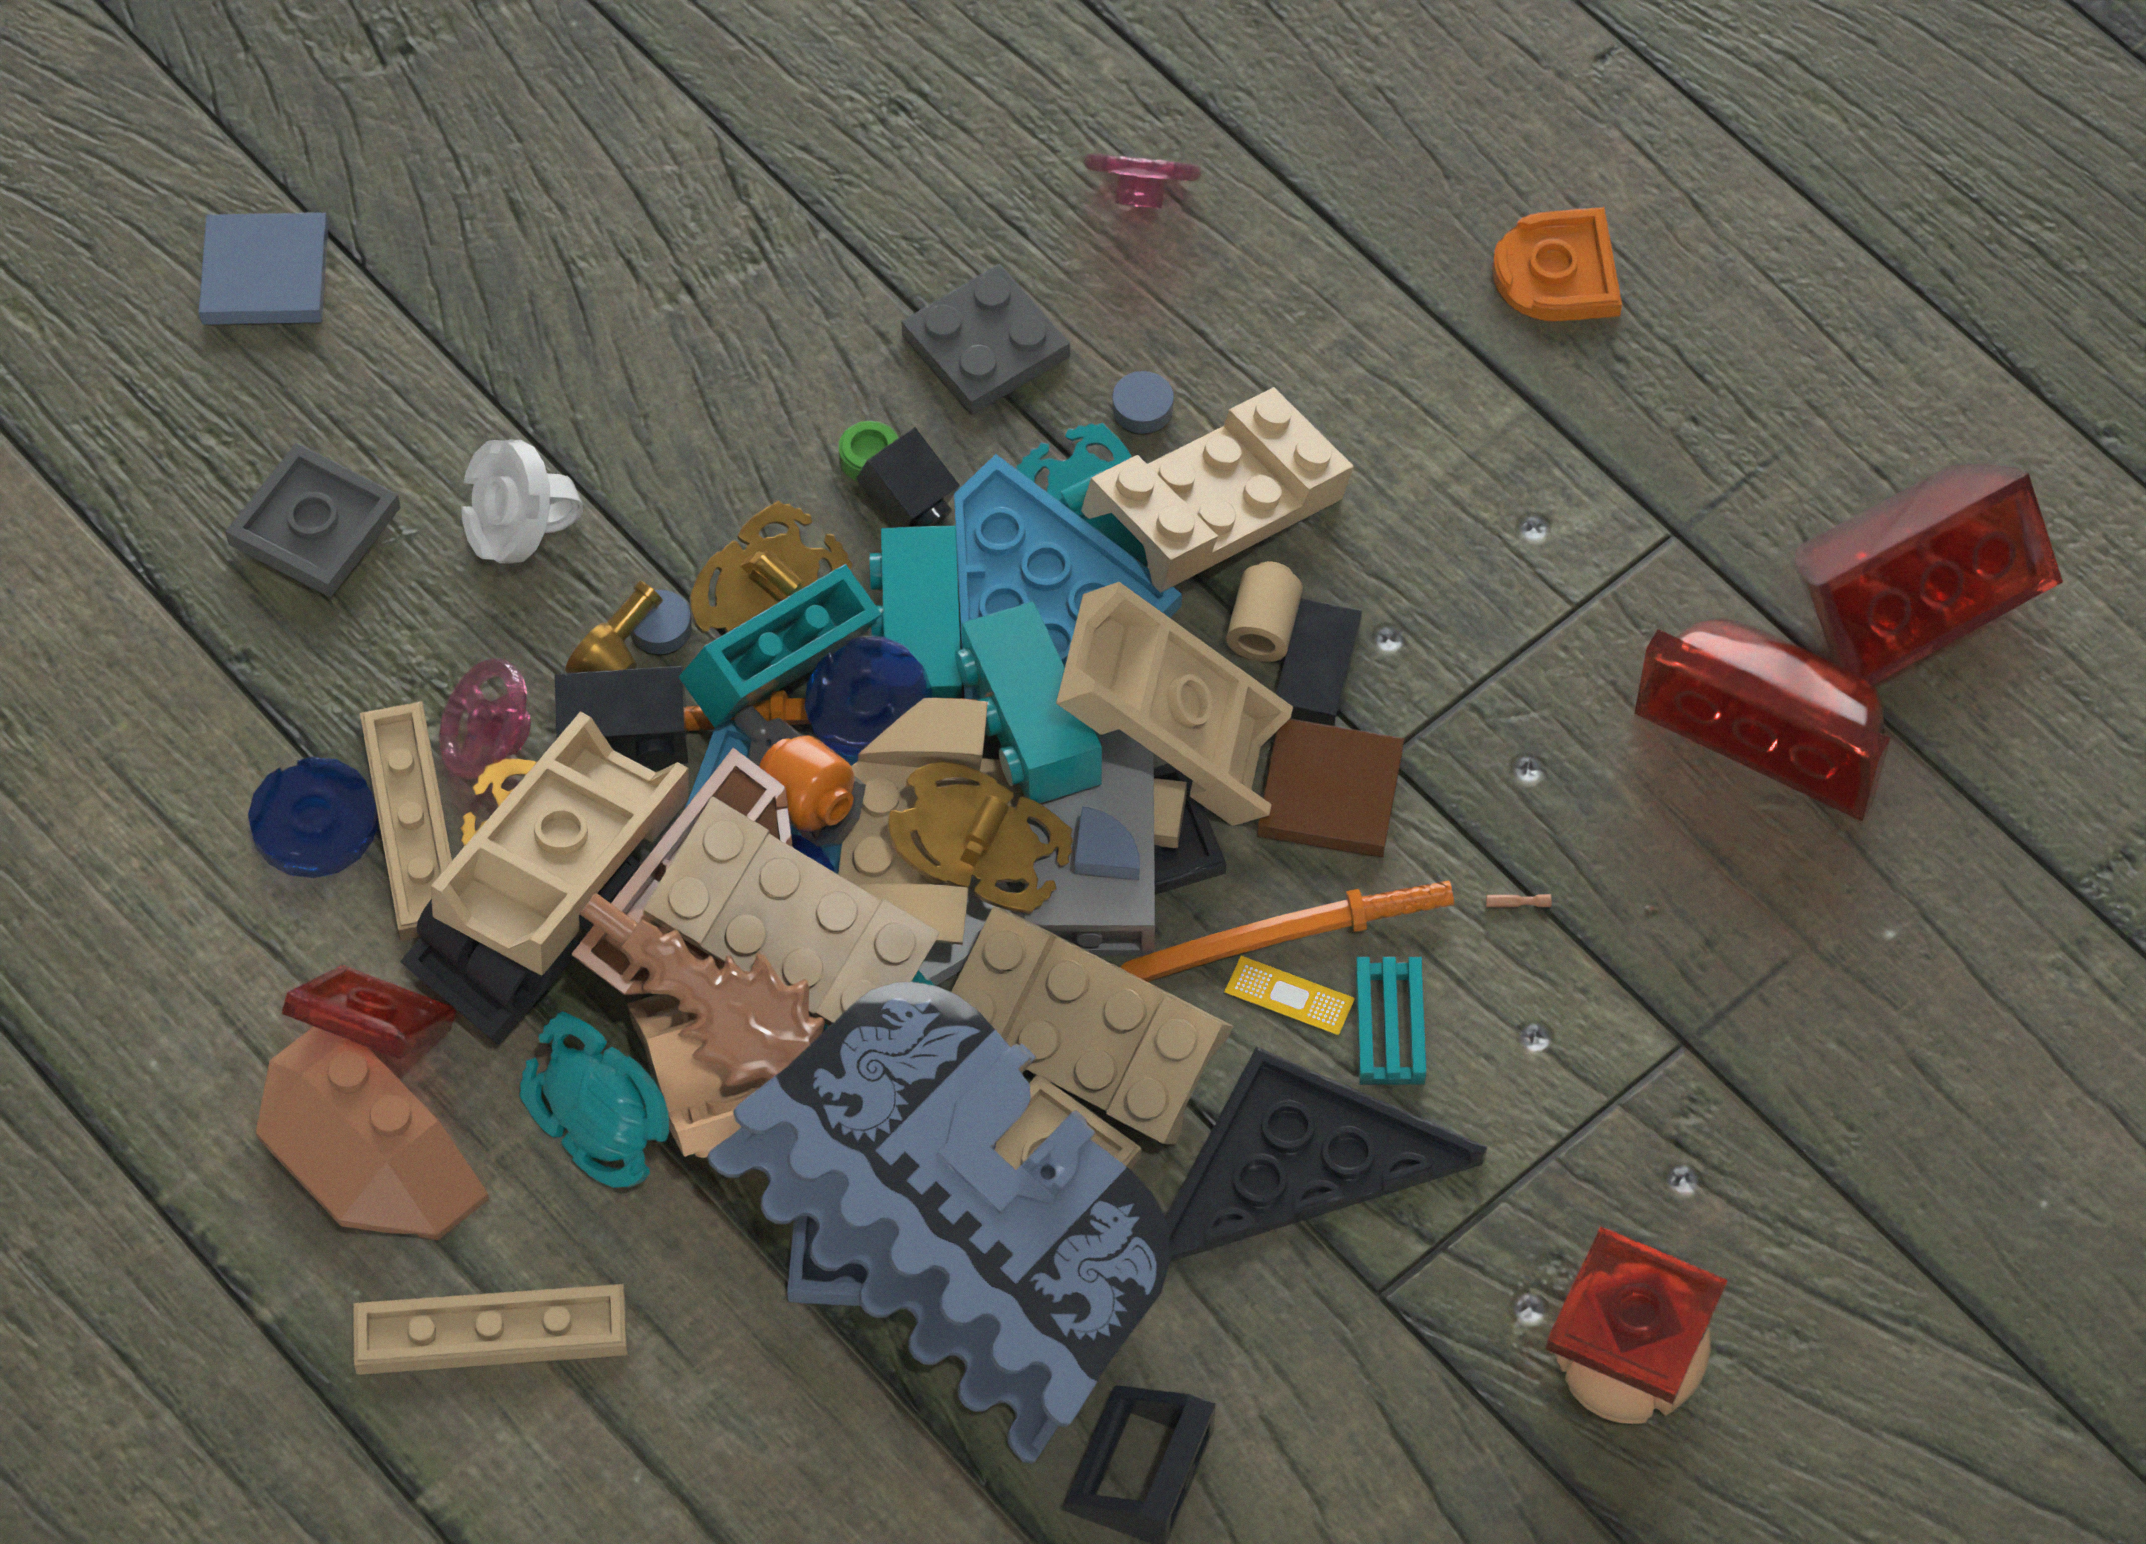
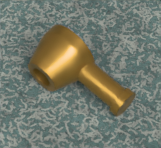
[565,580,663,673]

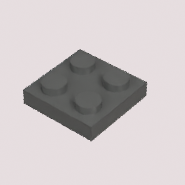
[901,263,1070,415]
[225,442,401,598]

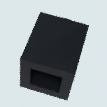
[856,427,960,528]

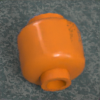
[759,735,855,832]

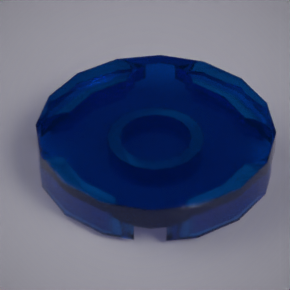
[805,636,933,762]
[248,757,379,878]

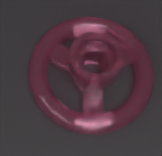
[1084,153,1202,209]
[439,658,531,779]

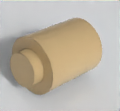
[1226,562,1303,662]

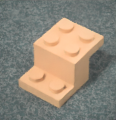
[627,994,768,1158]

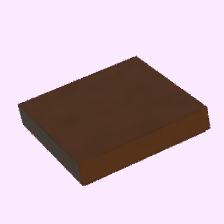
[1257,719,1405,857]

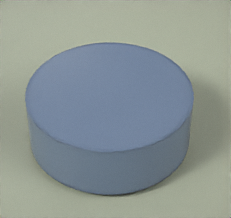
[1112,371,1173,434]
[630,590,692,654]

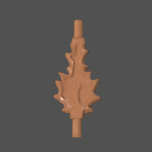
[580,892,825,1087]

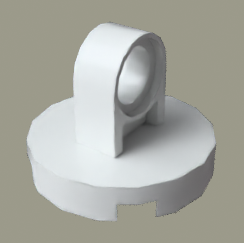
[461,439,583,564]

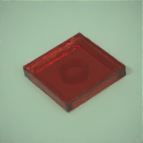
[281,964,456,1060]
[1545,1226,1728,1404]

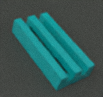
[1355,957,1426,1085]

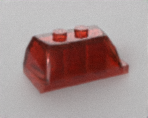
[1794,463,2063,695]
[1634,618,1891,822]

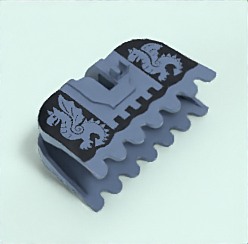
[708,982,1172,1464]

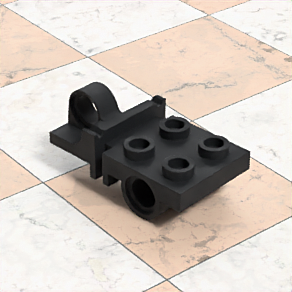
[400,855,641,1045]

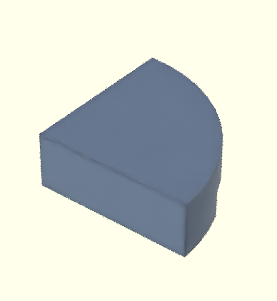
[1075,806,1140,880]

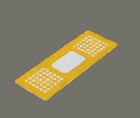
[1224,956,1355,1036]

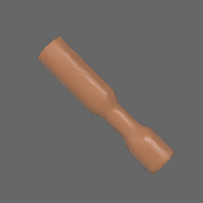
[1486,894,1552,908]

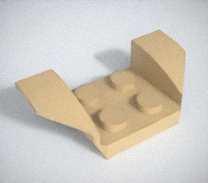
[838,698,988,945]

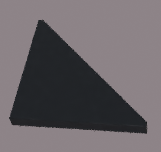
[1166,1046,1487,1262]

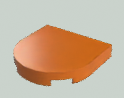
[1492,207,1622,321]

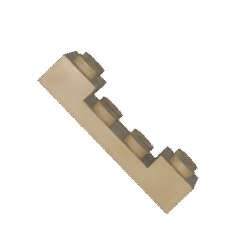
[1081,387,1354,593]
[1056,582,1293,826]
[431,712,689,976]
[643,796,940,1026]
[951,907,1234,1144]

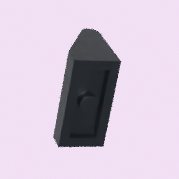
[1063,1385,1216,1544]

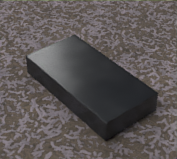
[1276,598,1362,726]

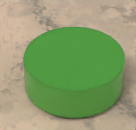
[839,421,898,482]

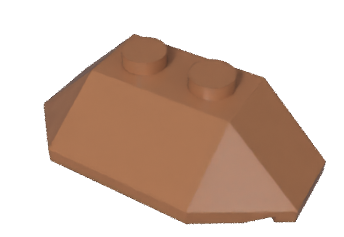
[572,748,793,996]
[256,1021,489,1240]

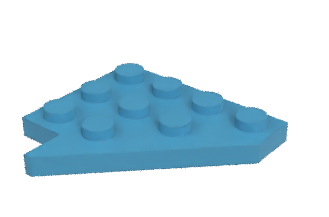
[954,454,1182,699]

